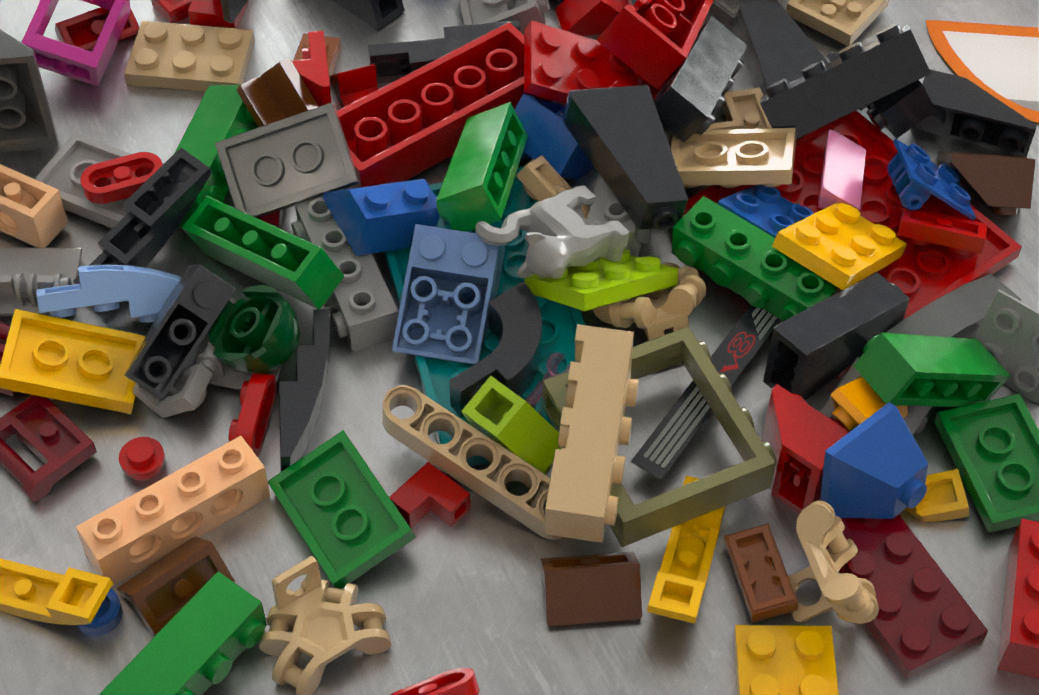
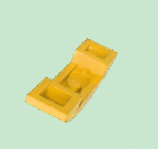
[647,476,726,624]
[0,558,113,625]

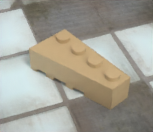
[545,324,639,543]

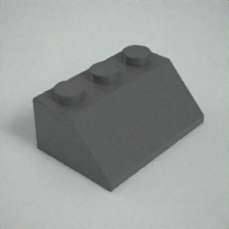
[0,29,58,147]

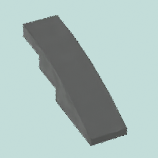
[886,273,1022,339]

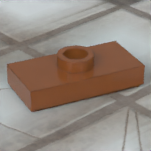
[724,523,798,623]

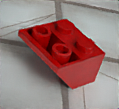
[762,384,850,514]

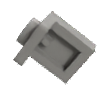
[133,363,213,418]

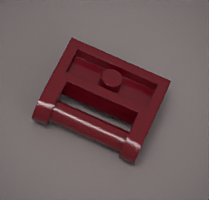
[0,395,97,501]

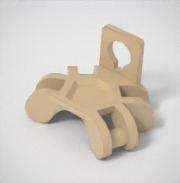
[593,262,706,366]
[788,501,879,624]
[259,556,391,695]

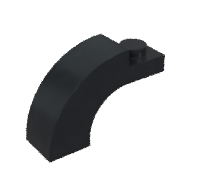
[449,281,542,418]

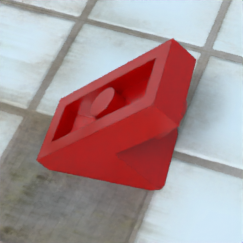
[292,30,332,107]
[330,64,379,108]

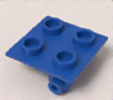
[887,138,976,220]
[717,184,814,238]

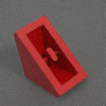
[555,0,629,36]

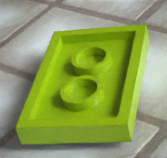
[525,248,678,311]

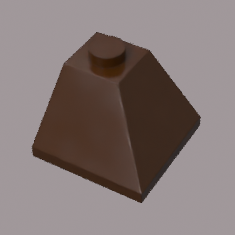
[937,151,1036,215]

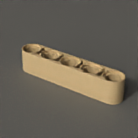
[382,385,564,540]

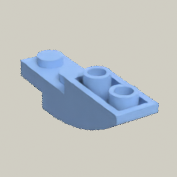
[36,265,181,322]

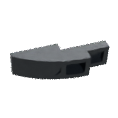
[368,20,520,83]

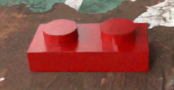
[897,208,987,255]

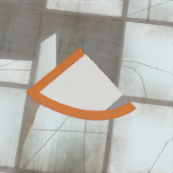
[926,20,1039,123]

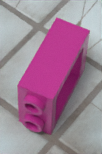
[22,0,131,87]

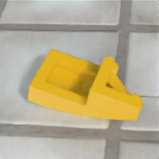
[904,469,970,522]

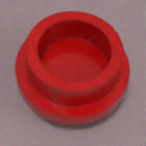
[118,437,165,481]

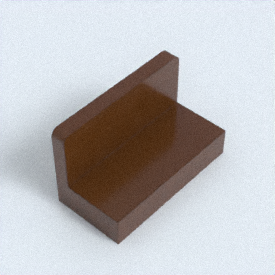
[237,58,319,127]
[117,536,235,636]
[540,551,642,626]

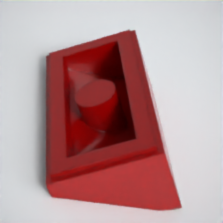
[55,7,140,52]

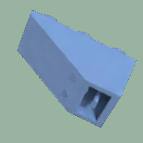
[392,224,505,365]

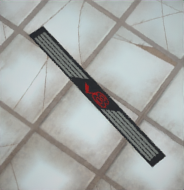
[631,305,781,479]

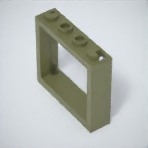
[543,326,777,547]

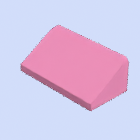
[818,130,866,211]

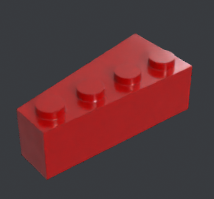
[596,0,714,90]

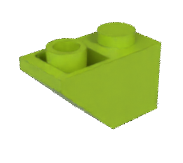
[462,376,561,475]

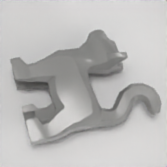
[475,185,630,279]

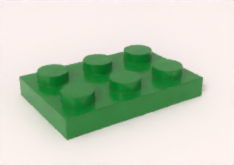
[934,393,1039,533]
[268,430,416,589]

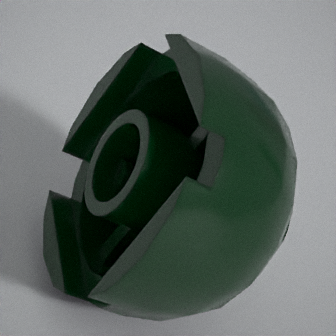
[209,285,300,375]

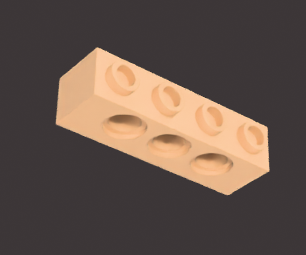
[0,164,68,248]
[76,436,270,587]

